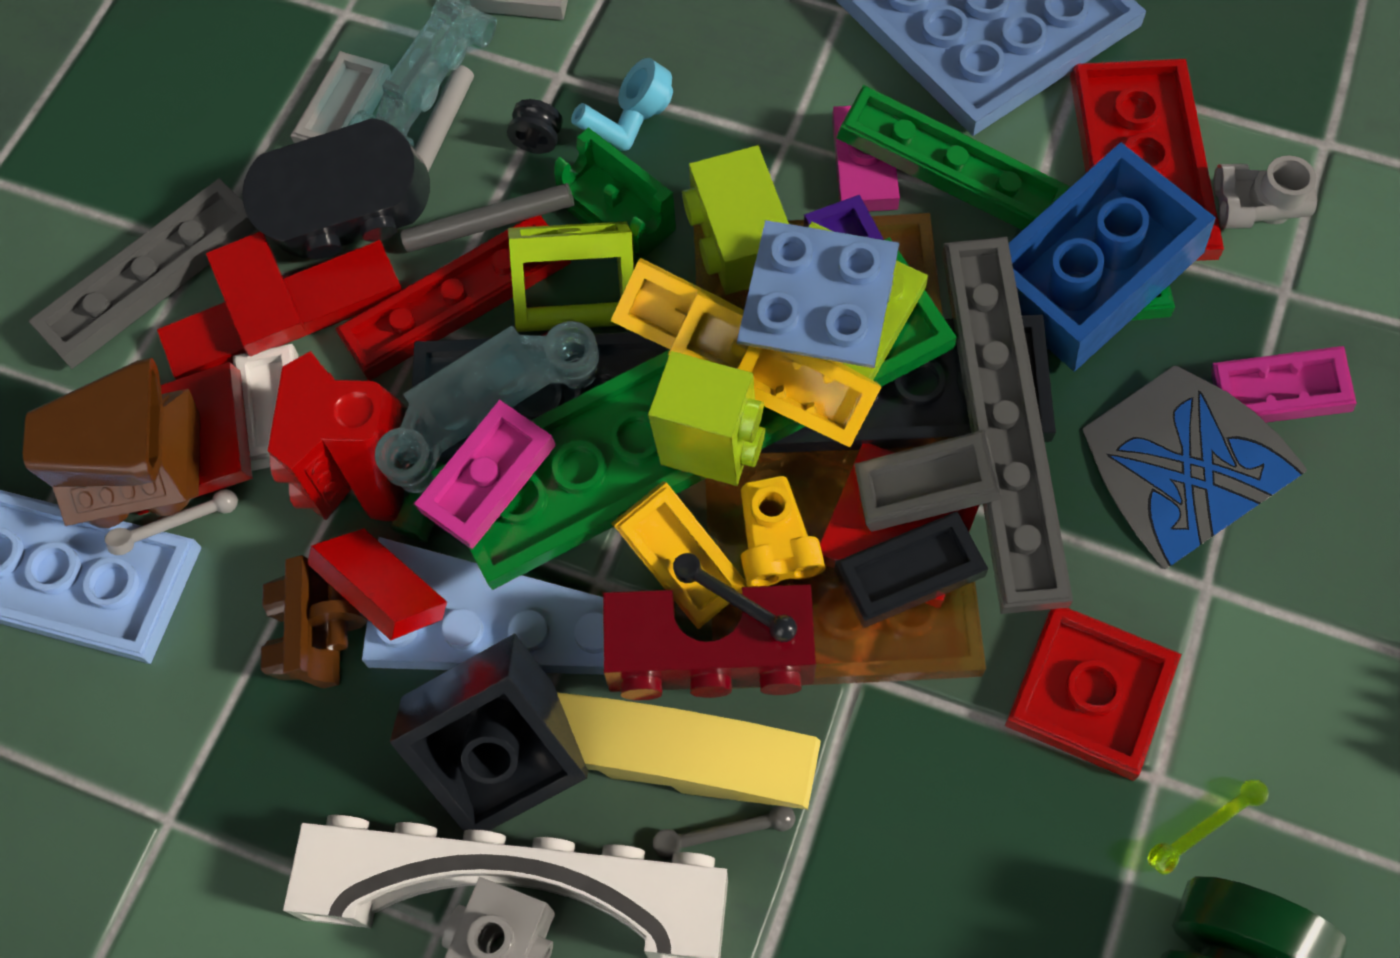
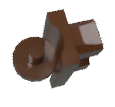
[261,555,367,689]

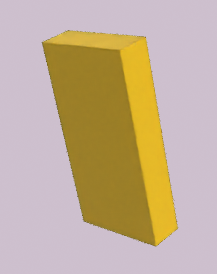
[611,481,748,629]

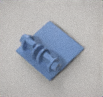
[737,220,899,368]

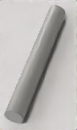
[414,65,474,172]

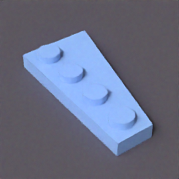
[362,537,604,675]

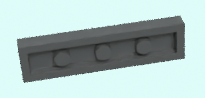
[28,178,256,369]

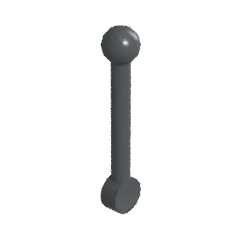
[653,806,796,860]

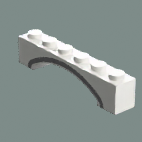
[283,815,728,958]

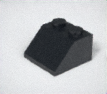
[390,633,588,831]

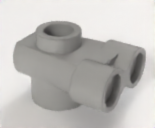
[1214,156,1318,229]

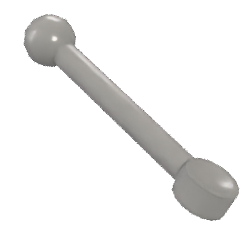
[105,489,238,555]

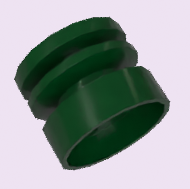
[1161,876,1347,958]

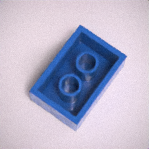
[1009,142,1216,372]

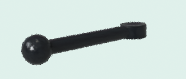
[673,553,797,643]

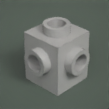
[442,876,555,958]

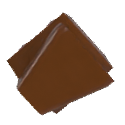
[23,358,200,528]

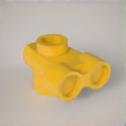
[740,476,826,587]

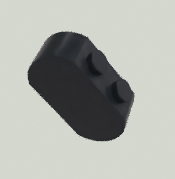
[242,118,430,259]

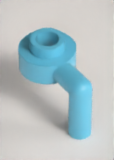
[571,58,673,152]

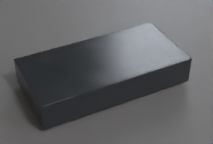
[834,511,988,629]

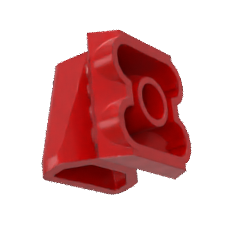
[267,351,411,521]

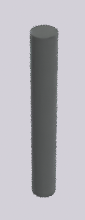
[401,183,574,253]

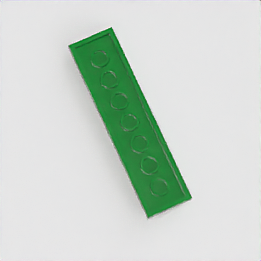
[431,237,957,590]

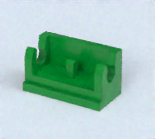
[554,127,676,265]

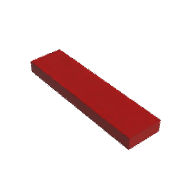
[335,215,571,381]
[157,240,402,380]

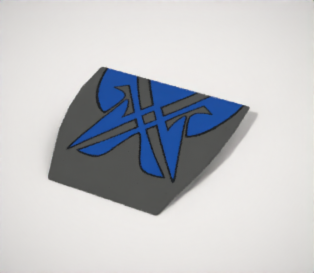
[1083,366,1307,569]

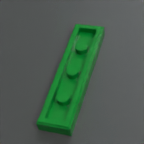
[836,85,1071,230]

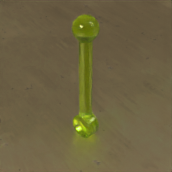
[1148,779,1269,875]

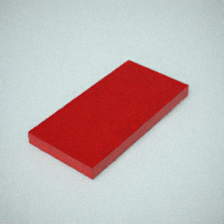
[1070,59,1224,261]

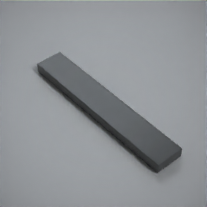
[942,237,1073,614]

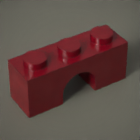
[603,584,816,700]

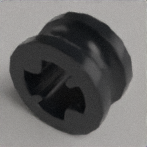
[507,99,563,154]

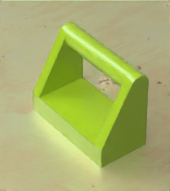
[508,221,634,332]

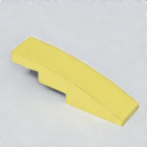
[557,692,821,809]

